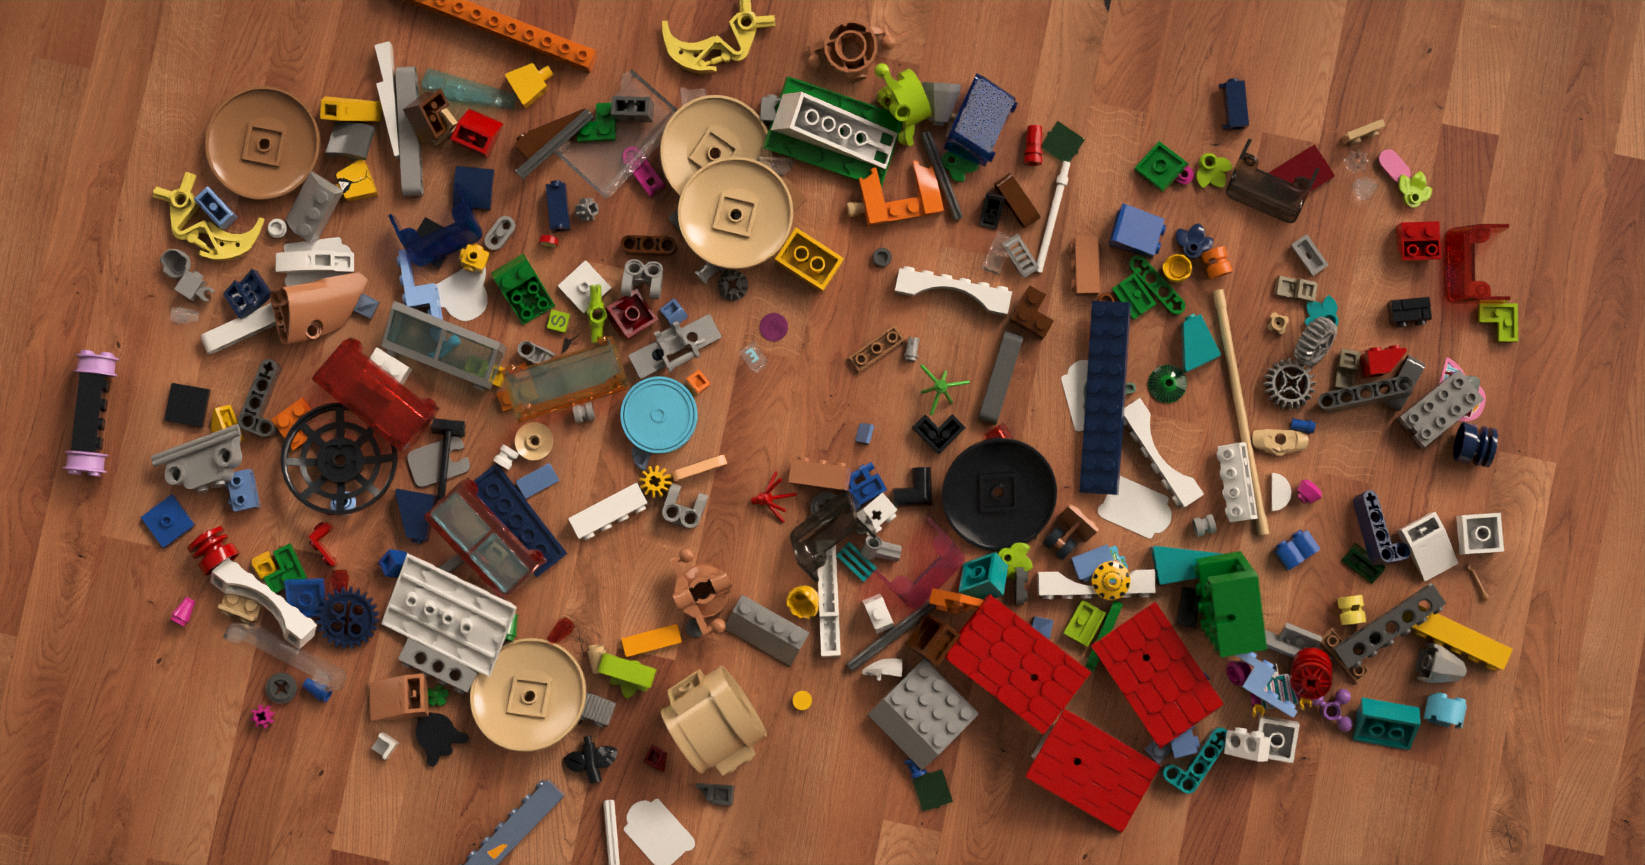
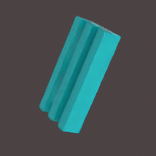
[836,542,877,582]

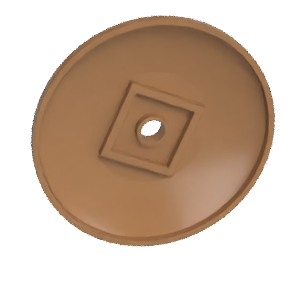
[205,86,320,200]

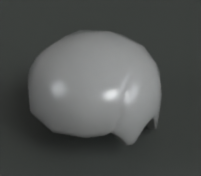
[160,249,191,279]

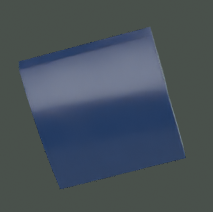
[453,166,495,210]
[223,269,271,319]

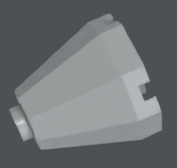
[922,82,961,125]
[1415,642,1467,683]

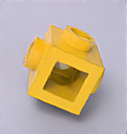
[459,244,490,274]

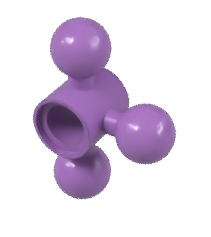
[1311,689,1353,732]

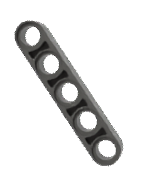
[978,331,1023,425]
[1318,376,1414,414]

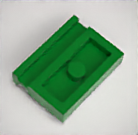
[1111,273,1156,320]

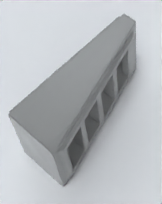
[1002,234,1039,278]

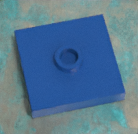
[141,494,195,548]
[284,578,326,617]

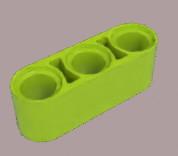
[598,653,657,688]

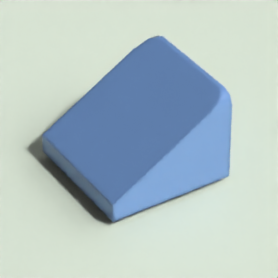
[659,298,688,326]
[855,423,874,445]

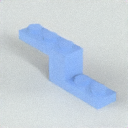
[396,249,446,343]
[1234,652,1298,718]

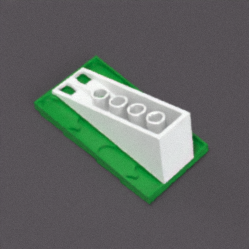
[763,77,902,188]

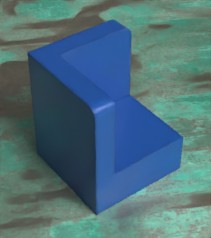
[378,549,407,578]

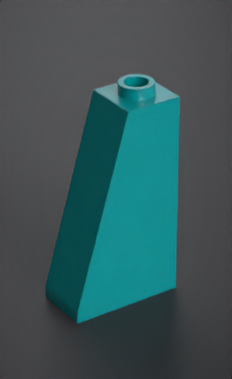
[1151,546,1223,585]

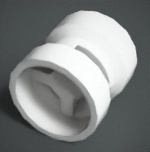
[493,444,519,470]

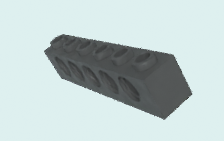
[1333,583,1447,669]

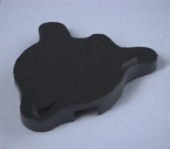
[416,712,469,766]

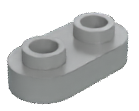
[484,216,516,251]

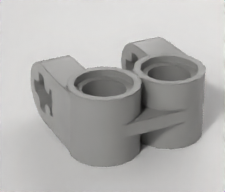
[621,259,663,300]
[662,483,709,529]

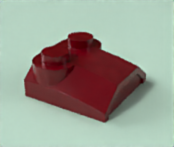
[605,288,659,341]

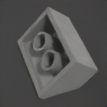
[286,171,344,243]

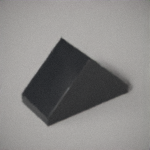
[979,193,1005,229]

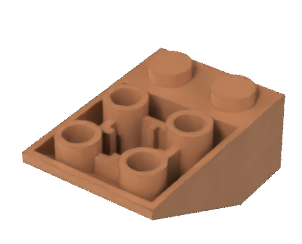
[369,674,429,722]

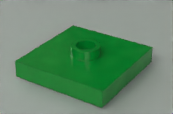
[1134,141,1188,193]

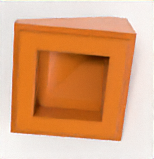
[685,370,711,398]

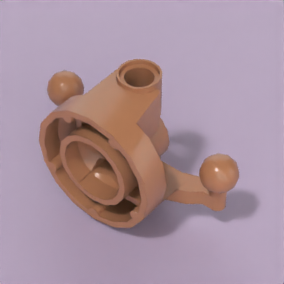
[807,20,896,82]
[669,547,733,636]

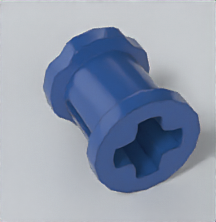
[904,758,927,779]

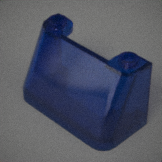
[944,73,1018,167]

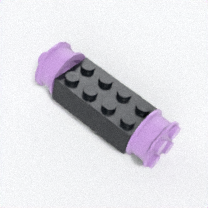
[63,350,119,477]

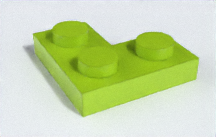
[1478,303,1518,342]

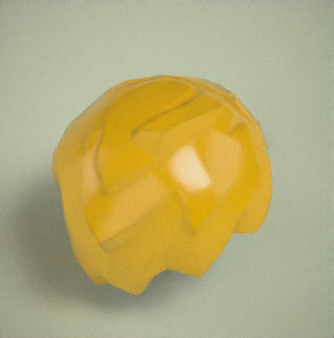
[786,586,819,619]

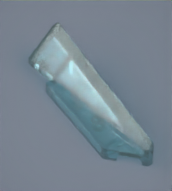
[421,68,516,109]

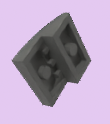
[326,122,375,161]

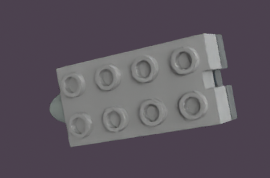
[1395,369,1484,449]

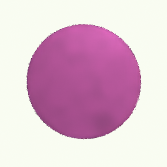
[760,313,788,341]

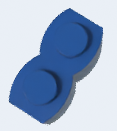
[1273,529,1320,571]

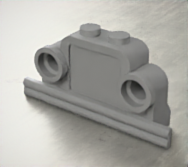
[151,424,242,494]

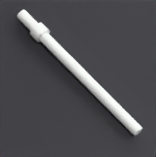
[1035,161,1070,273]

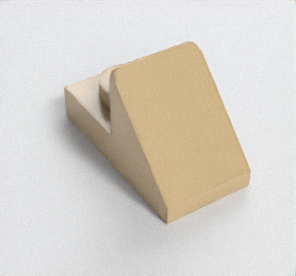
[431,108,458,146]

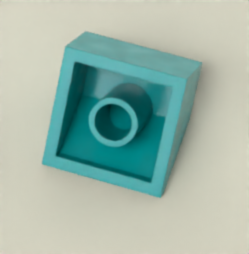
[959,552,1008,600]

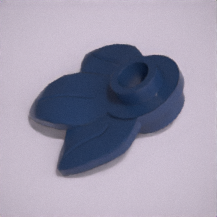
[1176,223,1214,259]

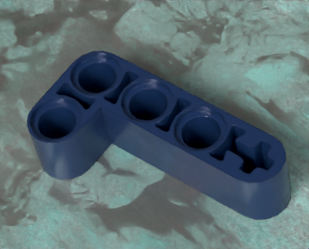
[1353,490,1410,567]

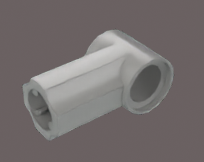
[861,535,902,562]

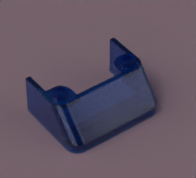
[388,183,483,267]

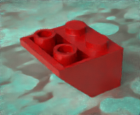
[450,109,504,158]
[1396,221,1441,261]
[1360,345,1407,378]

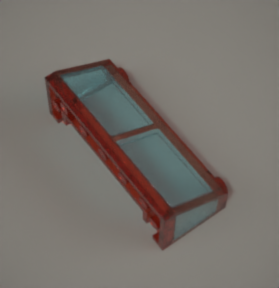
[423,477,547,600]

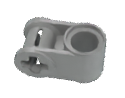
[518,341,556,371]

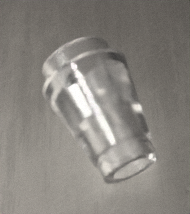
[170,306,199,325]

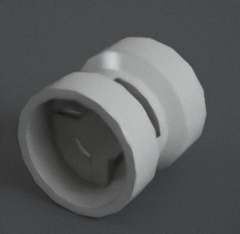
[572,402,595,424]
[1192,514,1217,537]

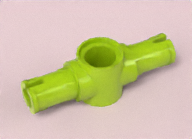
[586,284,607,343]

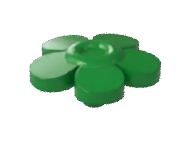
[428,684,449,706]

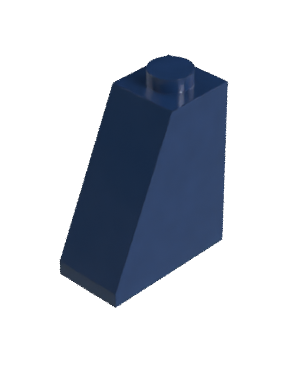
[395,489,437,544]

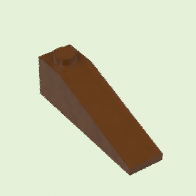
[514,108,586,159]

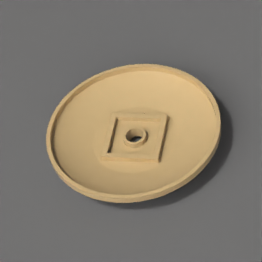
[660,95,772,196]
[678,157,793,269]
[470,638,586,752]

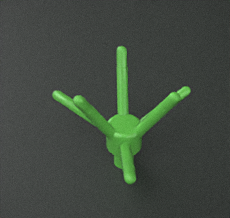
[920,364,970,416]

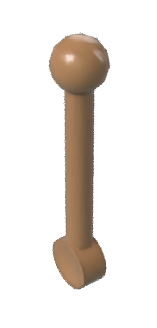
[1467,563,1489,601]

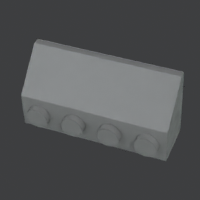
[726,595,809,666]

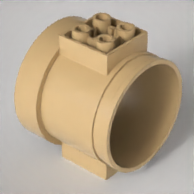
[661,665,767,776]

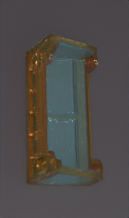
[501,336,628,423]

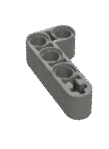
[238,359,281,438]

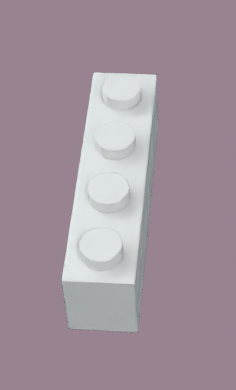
[568,483,649,541]

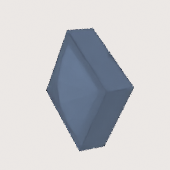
[354,293,380,319]

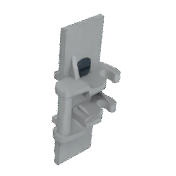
[628,314,722,379]

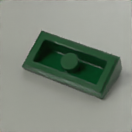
[1341,543,1385,584]

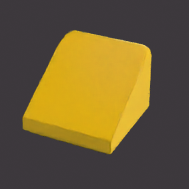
[252,551,278,580]

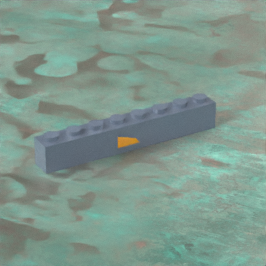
[460,779,565,865]

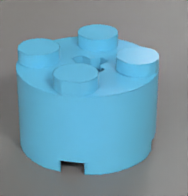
[1423,692,1467,729]

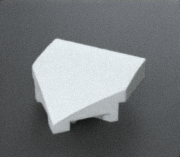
[862,658,902,681]

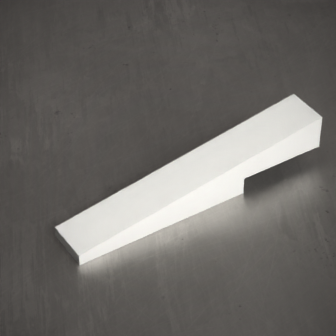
[375,41,400,160]
[816,540,841,658]

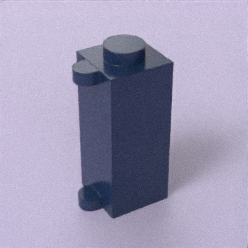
[1218,78,1249,131]
[546,180,571,233]

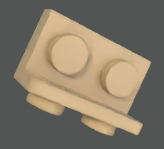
[217,593,263,623]

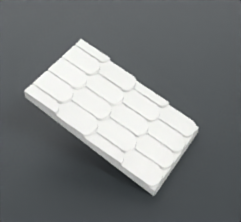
[381,553,517,677]

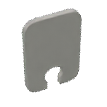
[407,436,470,487]

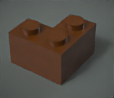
[403,88,449,143]
[1010,286,1054,340]

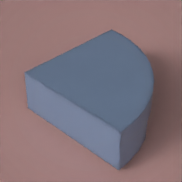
[632,447,652,471]

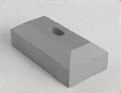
[1290,234,1328,276]

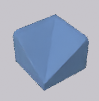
[1032,616,1054,639]

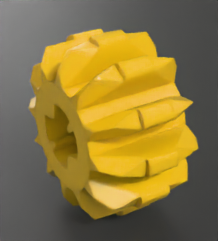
[639,465,672,498]

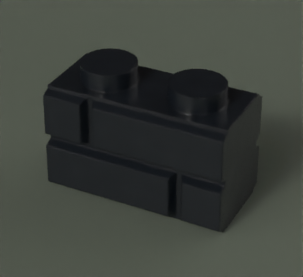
[1387,297,1432,328]

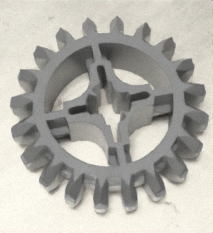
[1294,316,1337,367]
[1263,358,1316,410]

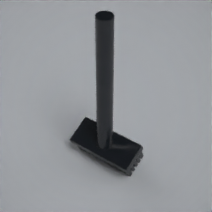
[431,418,466,501]

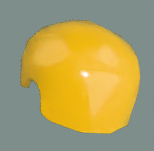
[1162,254,1192,283]

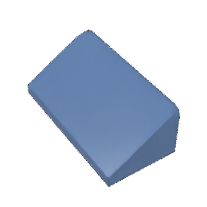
[515,463,560,499]

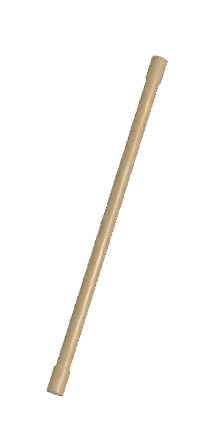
[1212,289,1270,536]

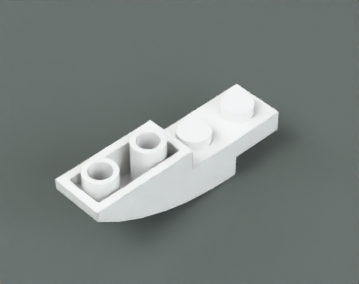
[276,251,354,273]

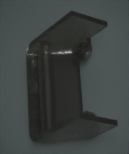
[1226,138,1320,223]
[790,490,877,583]

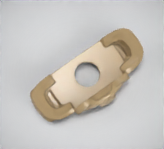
[1252,429,1309,456]

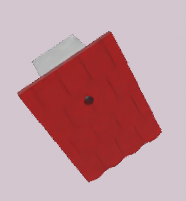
[944,594,1092,735]
[1091,601,1224,749]
[1025,708,1161,833]

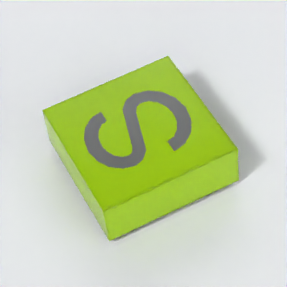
[547,310,571,333]

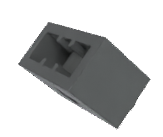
[611,96,654,123]

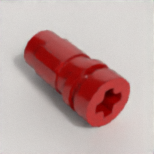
[1023,125,1043,166]

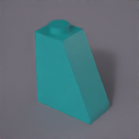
[1181,313,1221,373]

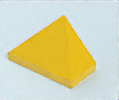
[211,405,244,441]

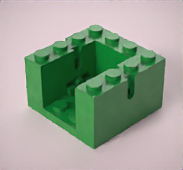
[1193,551,1267,658]

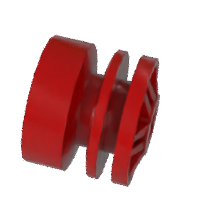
[187,526,240,576]
[1290,648,1332,700]

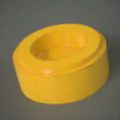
[793,691,812,710]

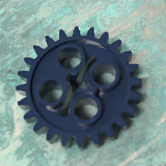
[316,586,379,649]

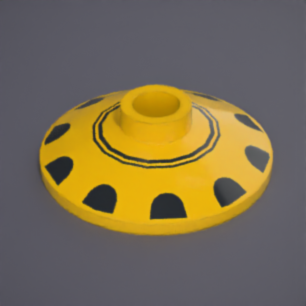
[1092,561,1131,600]

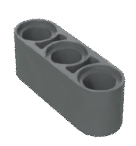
[1382,354,1426,412]

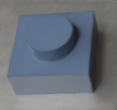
[1144,740,1172,764]

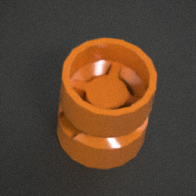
[1201,246,1233,279]

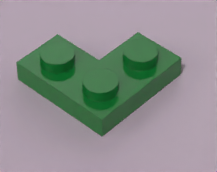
[577,102,616,143]
[263,543,308,594]

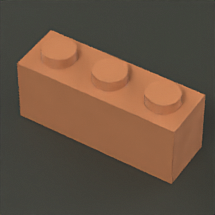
[1070,236,1100,296]
[788,457,851,491]

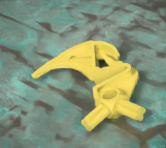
[662,0,775,74]
[153,172,265,261]

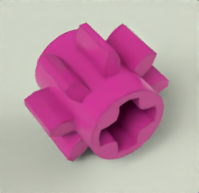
[250,704,276,728]

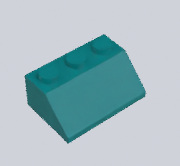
[1352,697,1421,750]

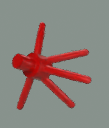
[751,471,797,523]

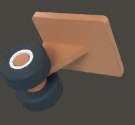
[1043,504,1099,560]

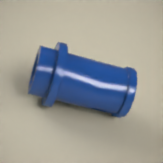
[1290,418,1316,435]

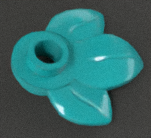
[1304,295,1339,326]

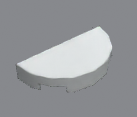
[1271,473,1292,511]

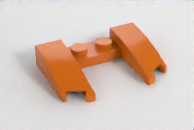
[858,161,944,226]

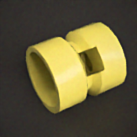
[1337,595,1366,625]

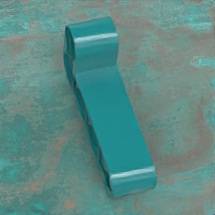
[1161,727,1227,794]

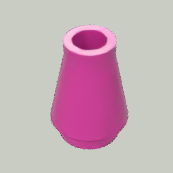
[170,597,196,627]

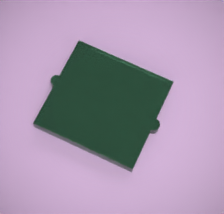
[1041,121,1085,162]
[912,769,953,811]

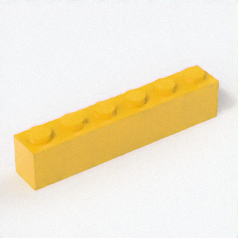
[1402,599,1513,672]

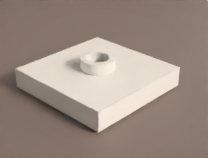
[558,260,612,314]

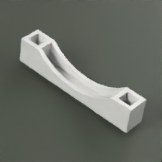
[894,266,1012,316]
[1123,398,1204,508]
[210,558,317,649]
[1037,570,1155,599]

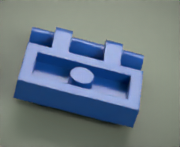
[845,462,887,509]

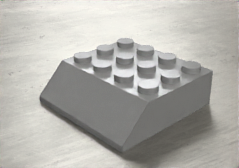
[867,658,979,770]

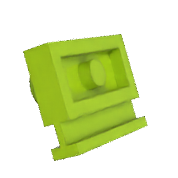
[1063,599,1107,647]

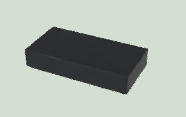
[1176,587,1201,628]

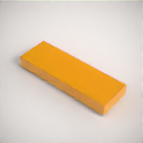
[621,624,682,657]

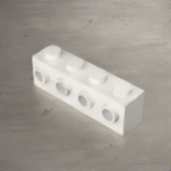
[1217,443,1258,522]

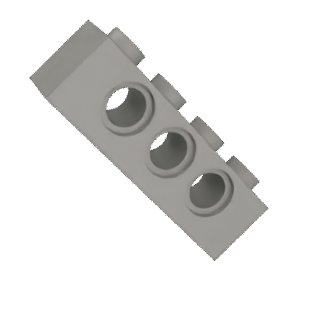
[398,638,478,694]

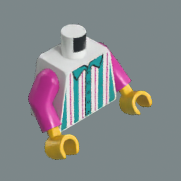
[1250,663,1312,717]

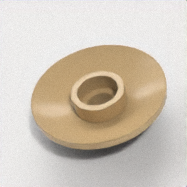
[515,422,553,460]

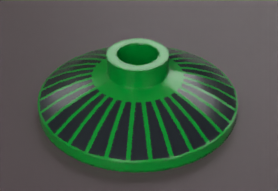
[1148,365,1187,403]

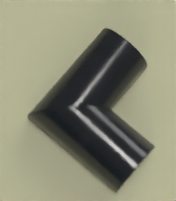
[912,414,966,455]
[893,467,933,507]

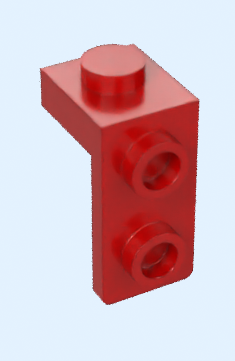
[308,522,338,567]

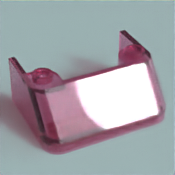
[874,517,965,609]

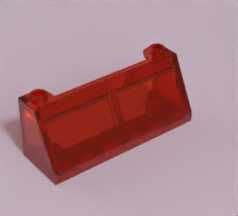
[312,337,440,451]

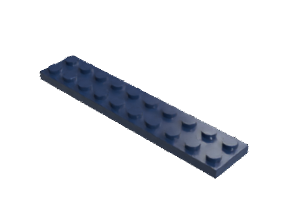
[1079,301,1131,495]

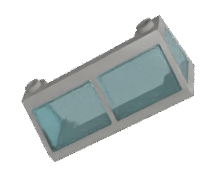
[381,301,507,391]

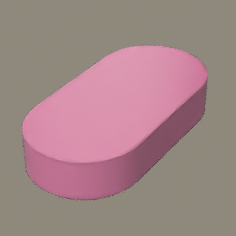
[1378,149,1411,184]

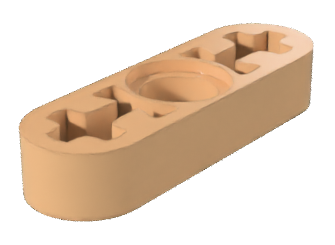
[672,455,727,481]

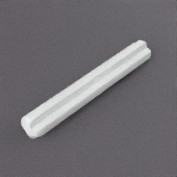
[604,800,620,865]

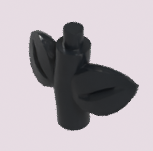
[563,735,617,783]

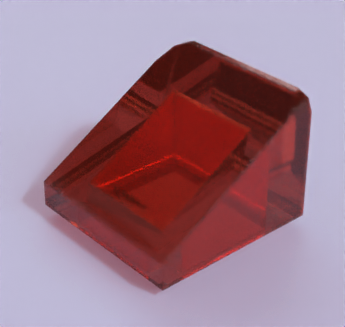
[984,423,1013,439]

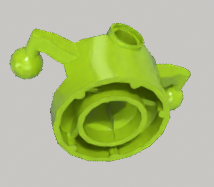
[874,63,931,146]

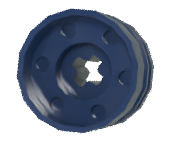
[1453,422,1498,468]

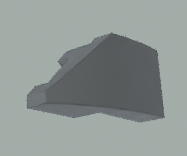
[696,783,735,805]

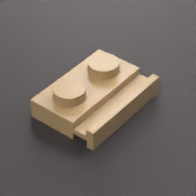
[1341,119,1385,145]

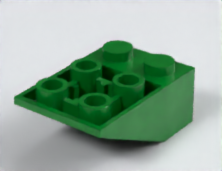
[491,253,555,325]

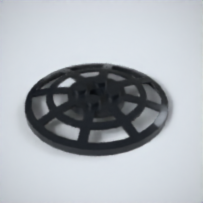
[281,402,398,515]

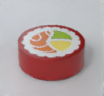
[539,235,559,248]

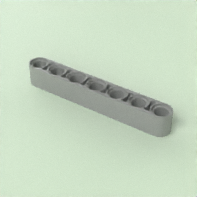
[396,66,423,197]

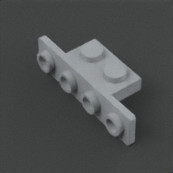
[1265,622,1332,662]

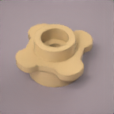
[1267,313,1289,334]

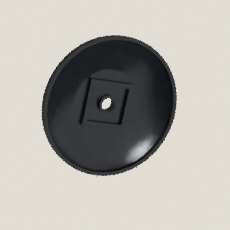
[942,438,1057,550]

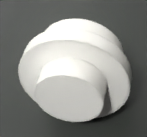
[268,219,287,238]

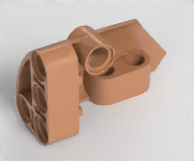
[270,272,368,345]

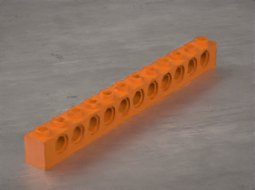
[404,0,597,73]

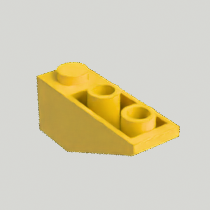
[320,96,382,121]

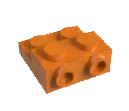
[929,588,983,614]

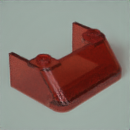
[1444,224,1510,304]

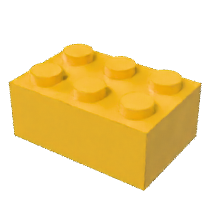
[775,228,844,293]

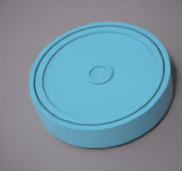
[620,376,698,454]

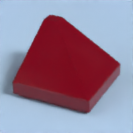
[643,744,667,772]

